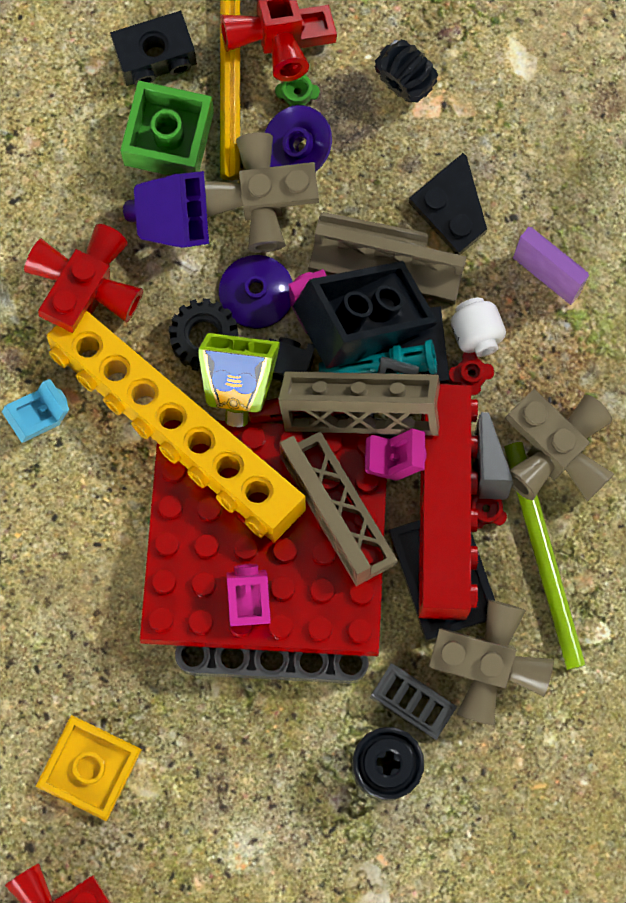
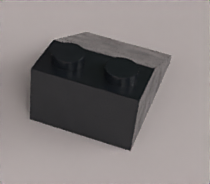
[293,261,438,369]

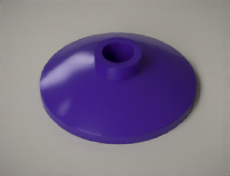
[265,105,332,171]
[219,255,293,329]

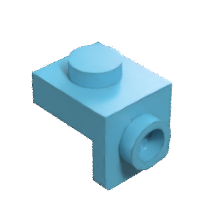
[2,379,69,443]

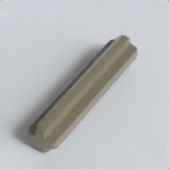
[318,212,428,247]

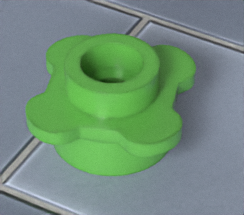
[275,75,320,107]

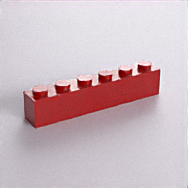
[419,384,478,620]

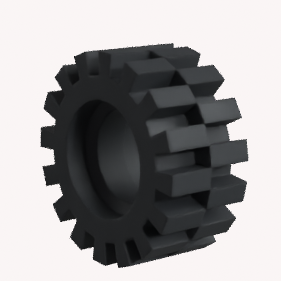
[169,298,239,372]

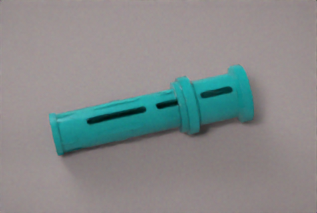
[319,339,437,374]

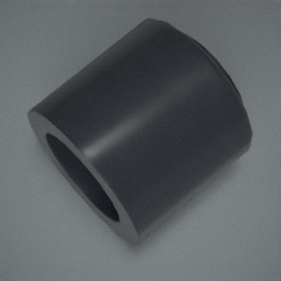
[351,727,424,801]

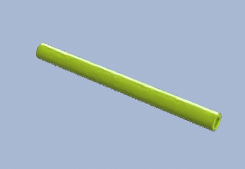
[504,442,586,670]

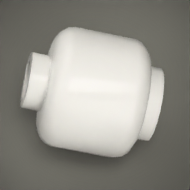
[451,297,506,357]

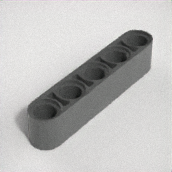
[175,646,369,684]

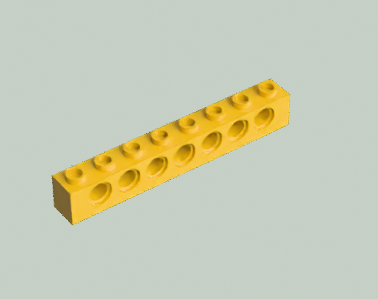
[46,311,306,543]

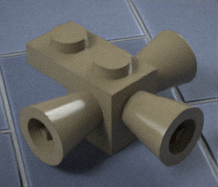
[205,132,319,253]
[505,389,614,502]
[429,599,554,725]

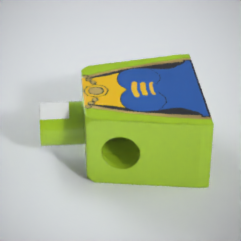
[198,333,280,427]

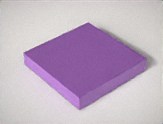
[513,227,589,305]

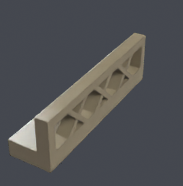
[308,223,466,304]
[279,372,440,436]
[279,431,398,586]

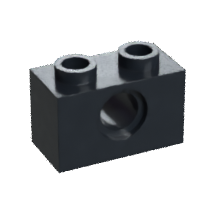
[110,10,197,86]

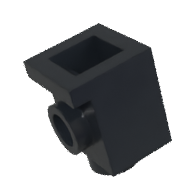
[269,337,316,382]

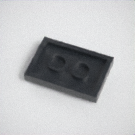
[389,520,495,642]

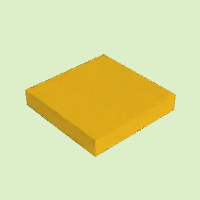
[35,715,143,822]

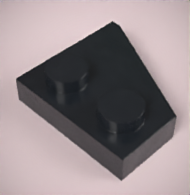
[409,153,487,255]

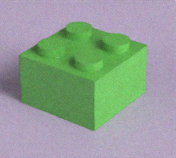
[120,80,214,176]

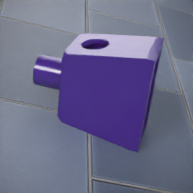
[123,171,209,248]

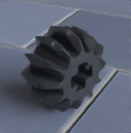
[374,39,438,103]

